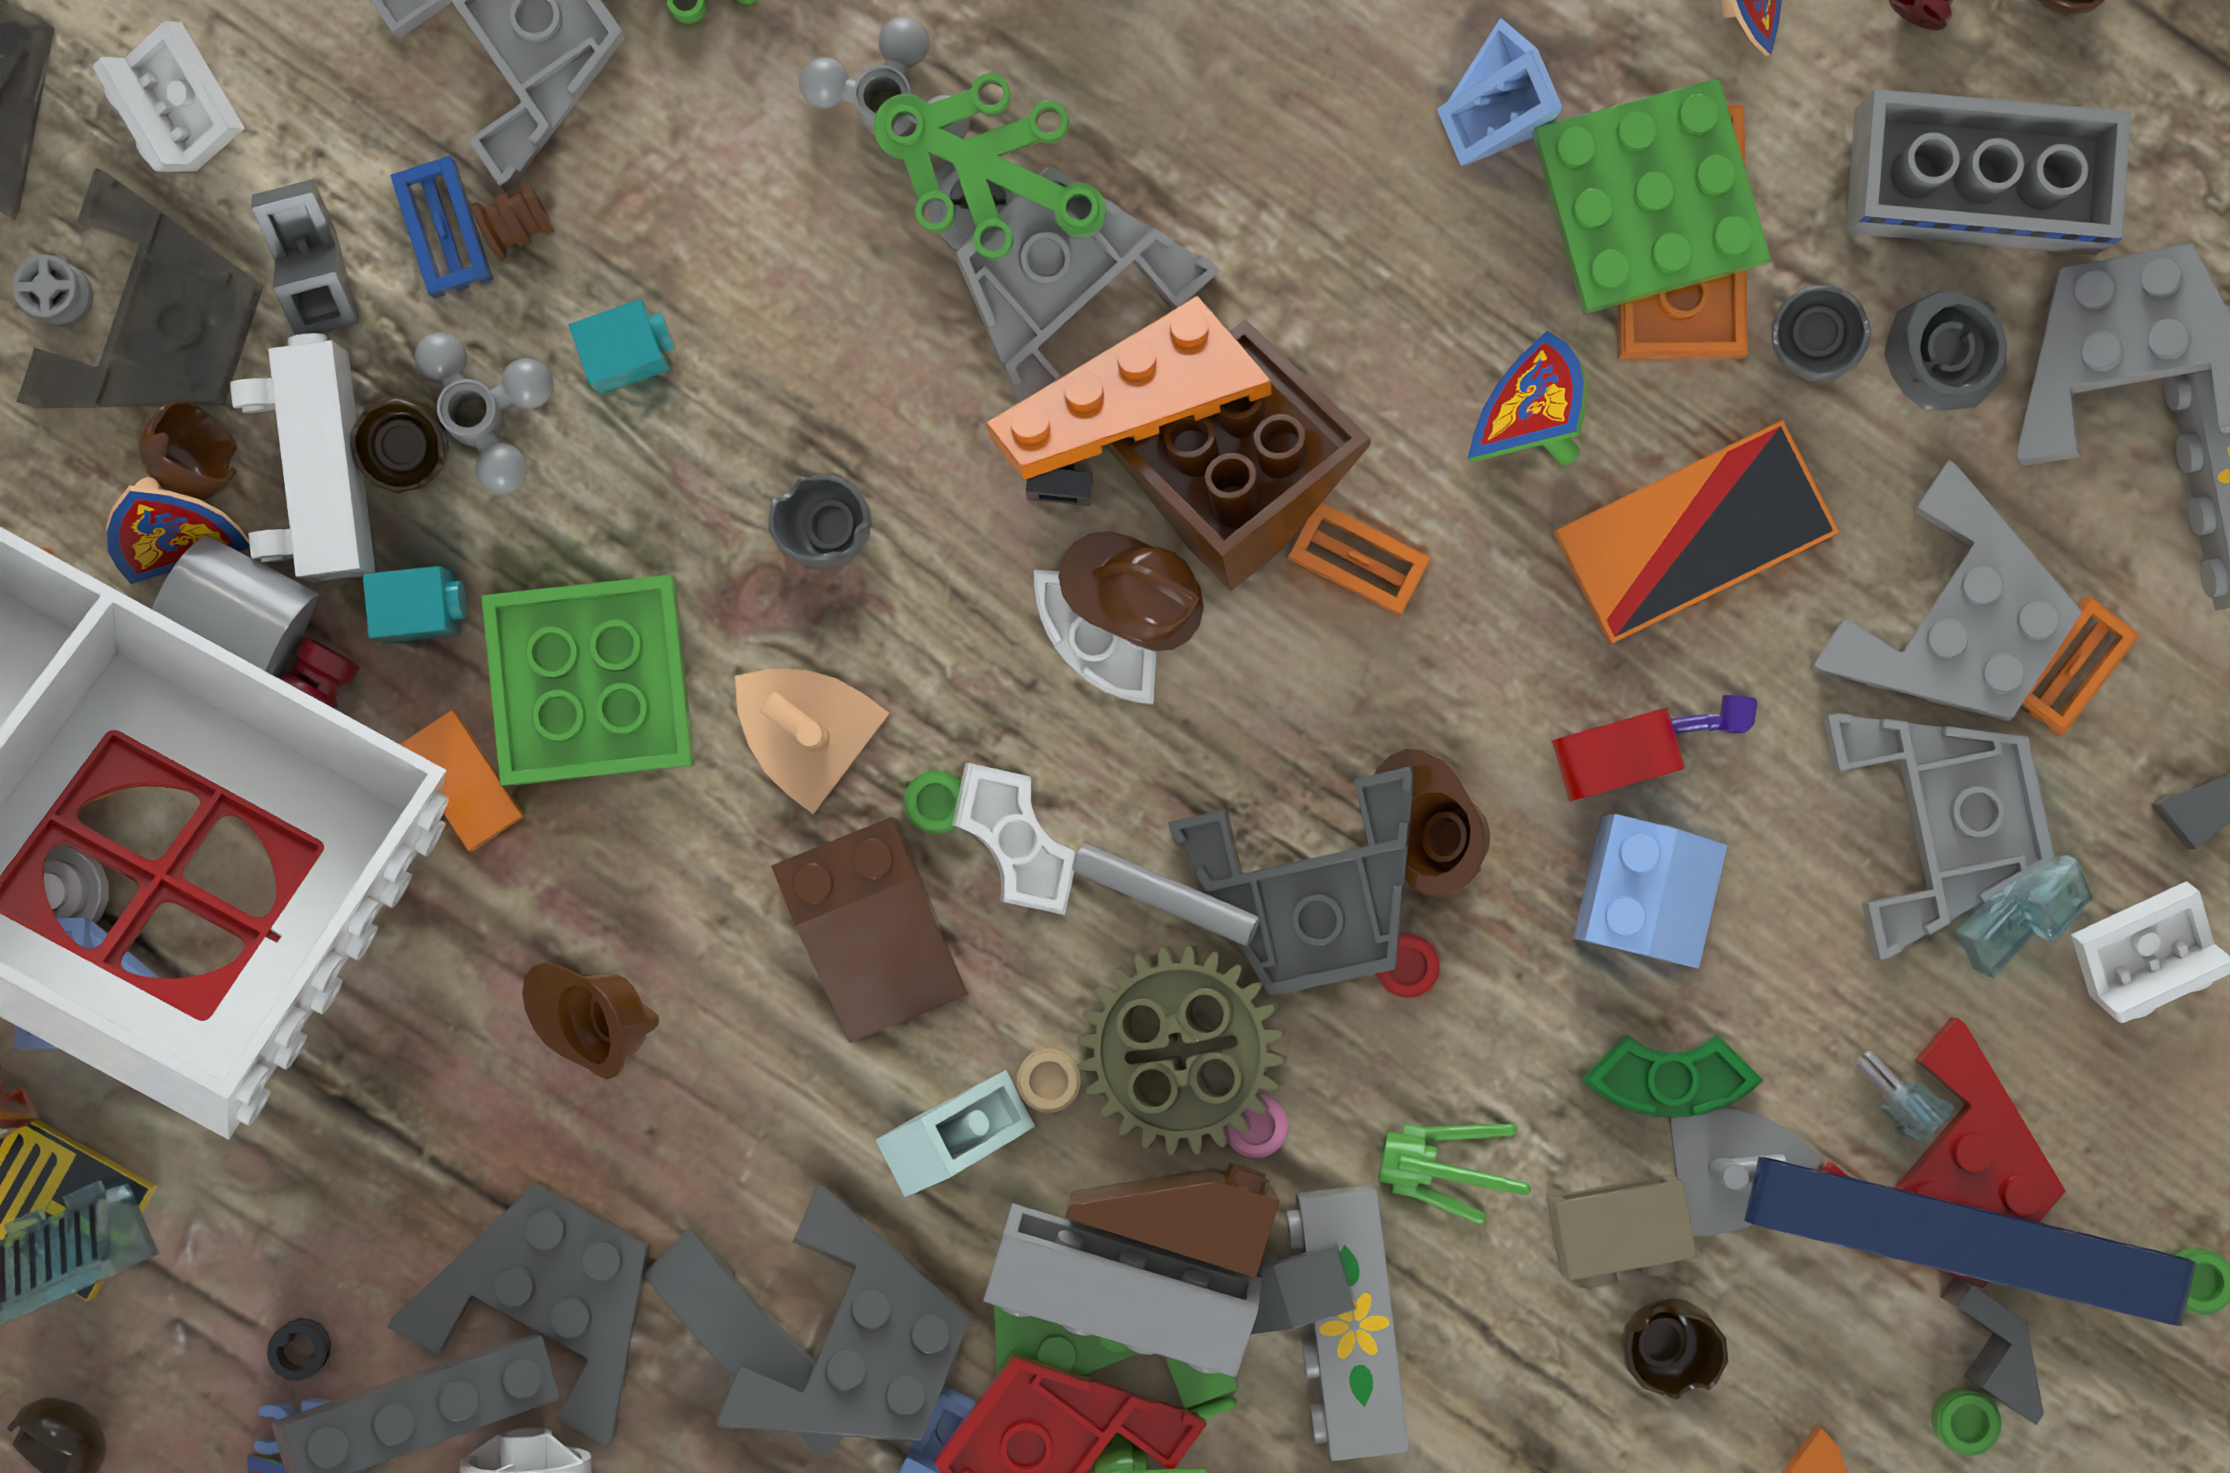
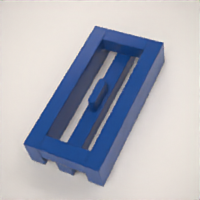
[390,156,493,299]

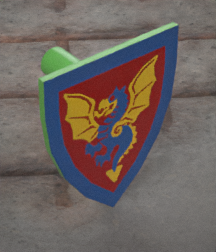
[1468,331,1587,465]

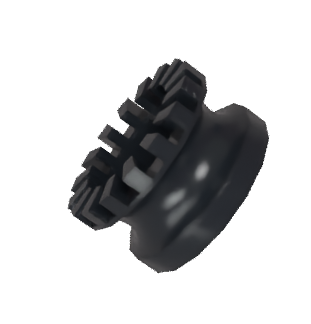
[267,1318,332,1381]

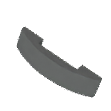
[644,1227,844,1458]

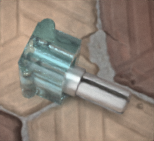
[1855,1051,1953,1141]

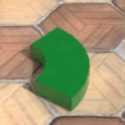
[1580,1034,1764,1118]

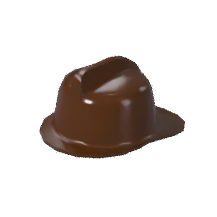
[1058,531,1204,652]
[1374,749,1490,897]
[522,962,659,1079]

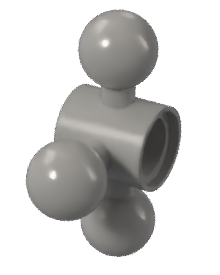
[799,16,970,139]
[414,332,553,494]

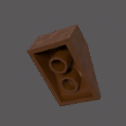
[771,817,968,1043]
[1066,1163,1280,1278]

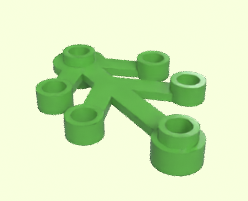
[874,73,1107,261]

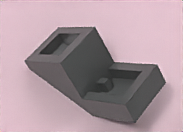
[251,179,358,335]
[1250,1243,1357,1335]
[1940,1277,2044,1425]

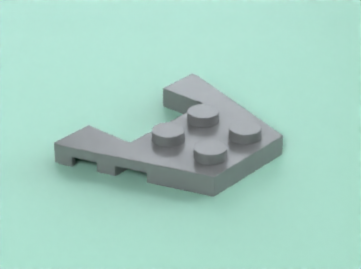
[370,0,626,192]
[954,166,1220,403]
[2017,243,2230,466]
[1810,460,2082,721]
[1822,713,2056,960]

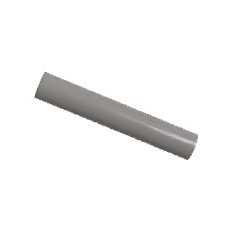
[1072,843,1260,947]

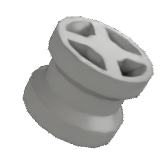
[12,254,94,327]

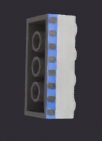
[1845,89,2131,255]

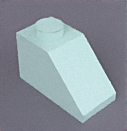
[875,1070,1036,1197]

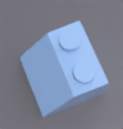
[1573,814,1727,969]

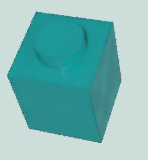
[568,299,675,395]
[363,566,467,643]

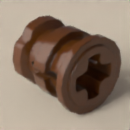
[471,180,555,261]

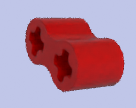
[1551,707,1686,802]

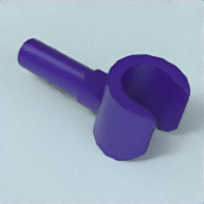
[1671,695,1757,734]

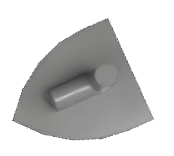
[1669,1108,1823,1237]

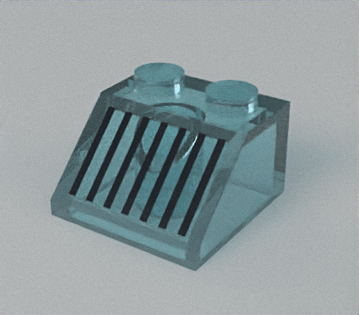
[0,1180,160,1326]

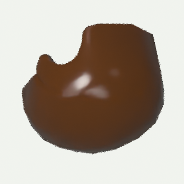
[138,400,237,501]

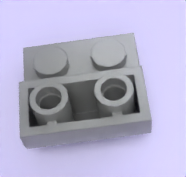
[152,535,319,678]

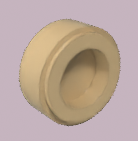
[1017,1047,1081,1113]

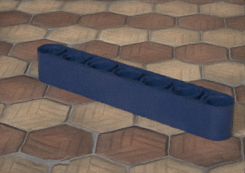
[1744,1156,2196,1326]

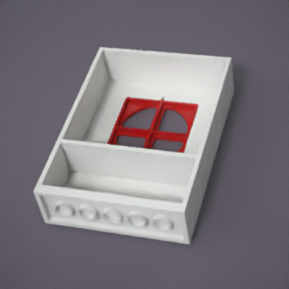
[0,527,449,1140]

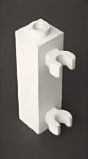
[230,333,376,583]

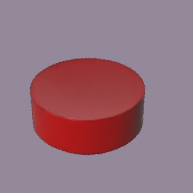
[1376,934,1440,998]

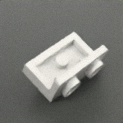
[93,21,245,172]
[2071,881,2230,1023]

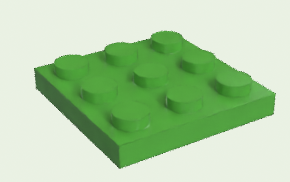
[1532,78,1771,315]
[481,575,695,786]

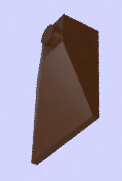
[1106,319,1371,591]

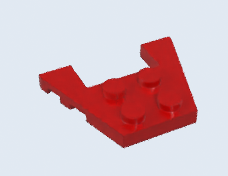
[1821,1017,2066,1288]
[935,1353,1207,1473]

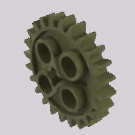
[1077,945,1287,1155]

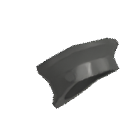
[1884,291,2007,410]

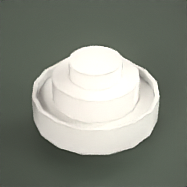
[44,845,109,923]

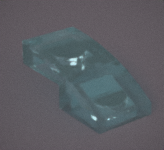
[1956,854,2093,979]

